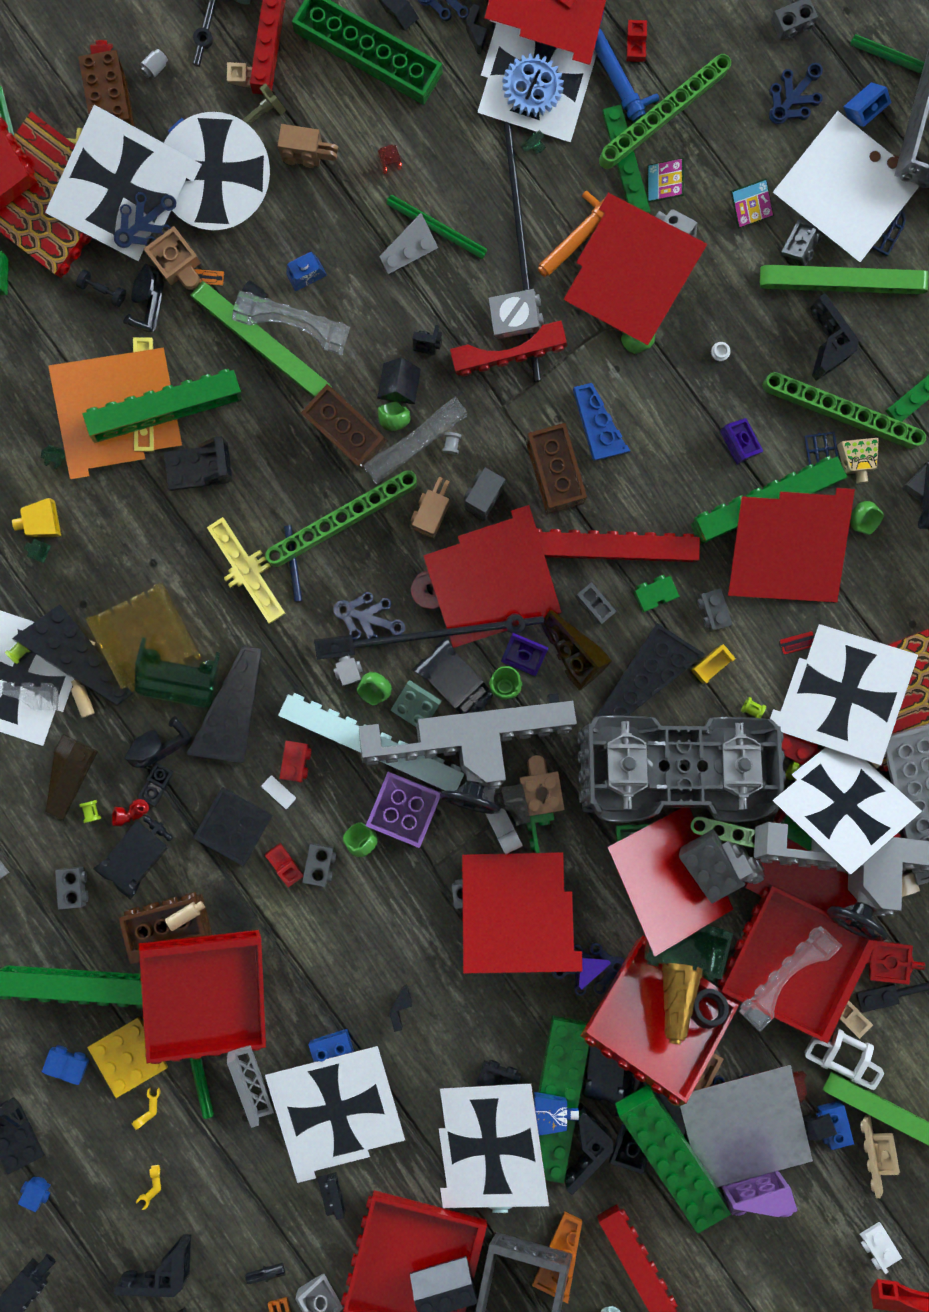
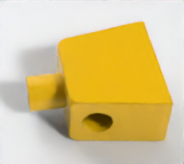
[12,498,61,537]

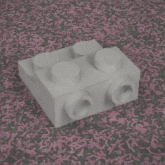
[722,841,765,884]

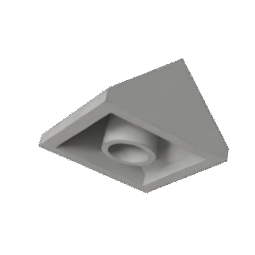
[295,1274,344,1312]

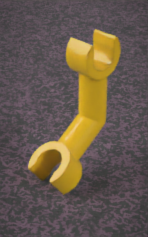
[132,1088,161,1130]
[136,1165,161,1210]

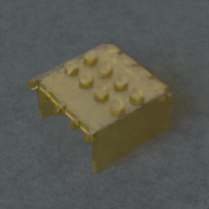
[85,583,201,692]

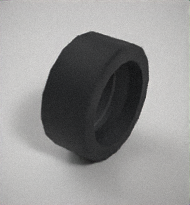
[691,988,729,1029]

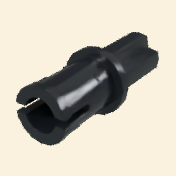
[245,1262,285,1284]

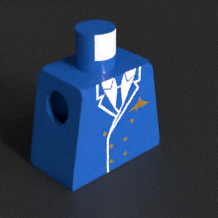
[286,252,327,291]
[534,1092,579,1135]

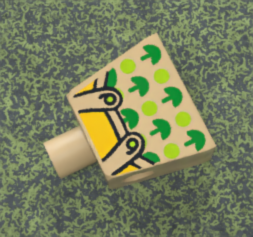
[837,438,879,484]

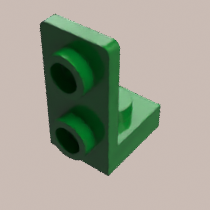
[526,812,554,853]

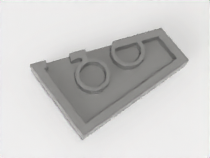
[379,213,438,274]

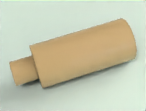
[71,680,95,718]
[165,901,205,931]

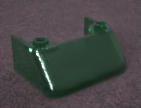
[135,638,220,707]

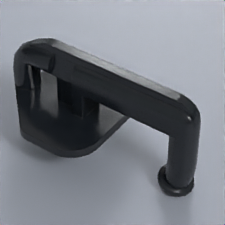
[123,264,164,332]
[125,716,192,768]

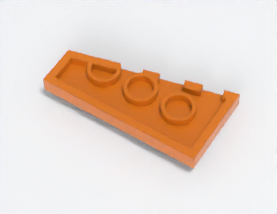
[532,1211,582,1304]

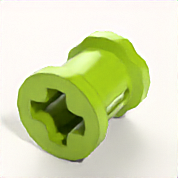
[5,643,30,664]
[741,697,766,718]
[79,800,101,823]

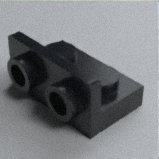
[412,325,442,355]
[476,1059,521,1086]
[318,1172,346,1220]

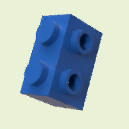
[843,82,892,127]
[308,1029,354,1062]
[816,1101,854,1150]

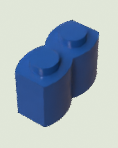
[42,1045,90,1085]

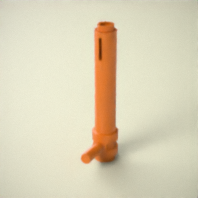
[537,191,605,277]

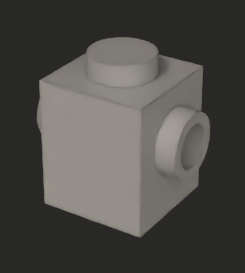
[334,656,363,686]

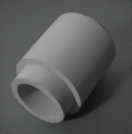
[140,49,168,78]

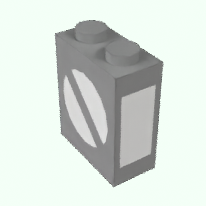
[489,289,544,339]

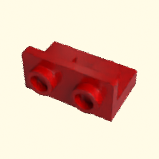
[279,741,312,783]

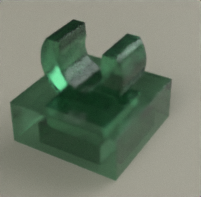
[521,130,546,154]
[40,445,66,469]
[24,539,51,563]

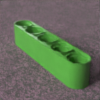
[691,817,755,848]

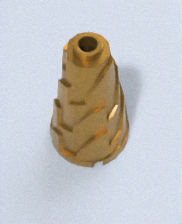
[662,963,702,1045]

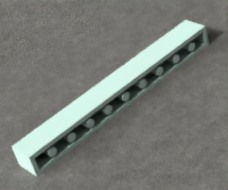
[278,693,464,791]

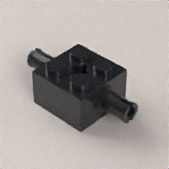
[0,1254,56,1312]

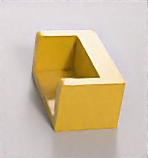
[691,644,736,684]

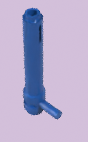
[594,29,659,123]

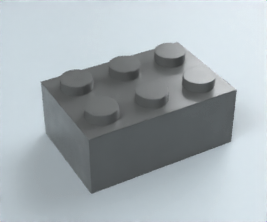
[464,467,505,521]
[679,829,745,904]

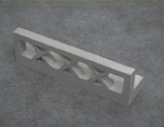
[227,1045,274,1128]

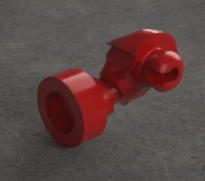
[112,799,149,827]

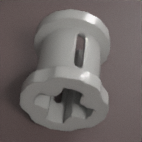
[442,432,461,455]

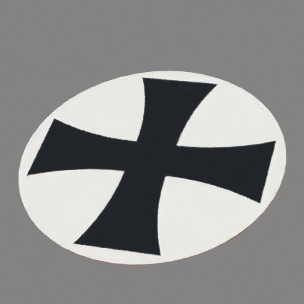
[164,112,270,230]

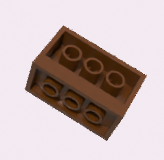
[78,50,135,127]
[301,384,388,469]
[526,423,587,515]
[119,892,212,964]

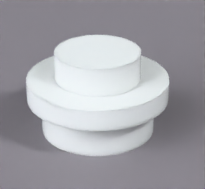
[711,342,730,361]

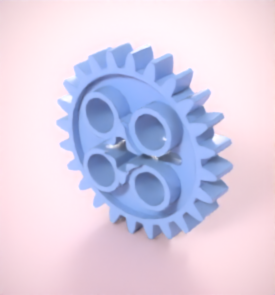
[502,53,564,117]

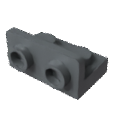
[782,219,823,266]
[697,588,733,632]

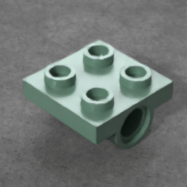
[391,680,441,727]

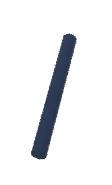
[284,525,302,602]

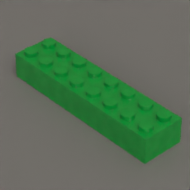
[292,0,443,105]
[82,369,242,443]
[691,456,847,545]
[0,965,142,1008]
[538,1015,589,1184]
[615,1084,731,1234]

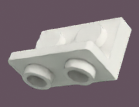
[860,1222,902,1274]

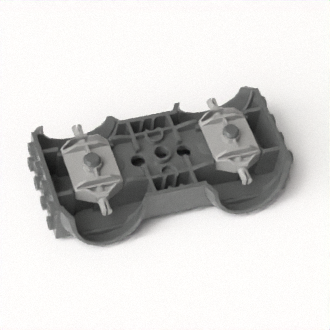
[577,715,786,823]

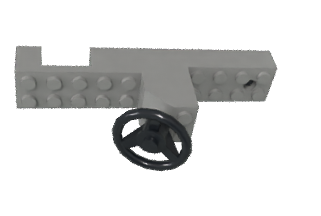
[359,693,577,814]
[754,822,929,942]

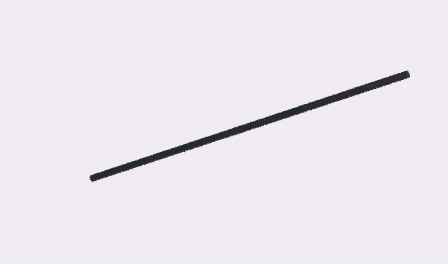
[492,22,541,382]

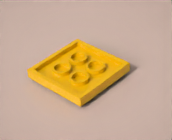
[87,1016,168,1098]

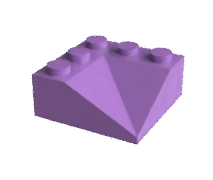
[366,772,441,848]
[722,1171,797,1217]

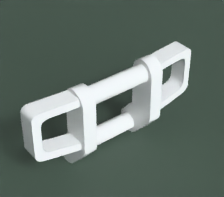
[804,1028,884,1090]

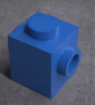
[18,1177,51,1212]

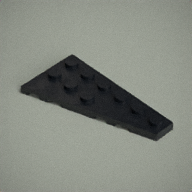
[12,604,132,706]
[597,623,705,716]
[187,646,262,763]

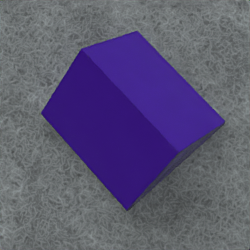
[720,418,763,465]
[501,633,548,676]
[575,958,611,990]

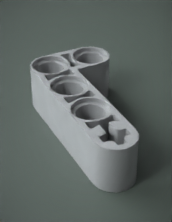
[484,787,523,855]

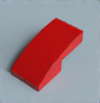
[626,20,647,62]
[265,842,304,888]

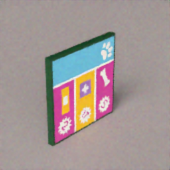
[648,158,684,203]
[730,178,774,228]

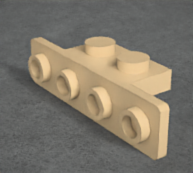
[861,1115,900,1198]

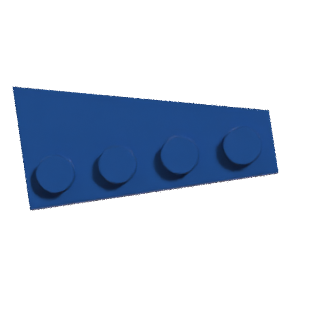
[573,383,630,461]

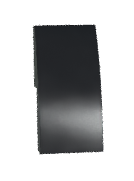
[138,763,173,807]

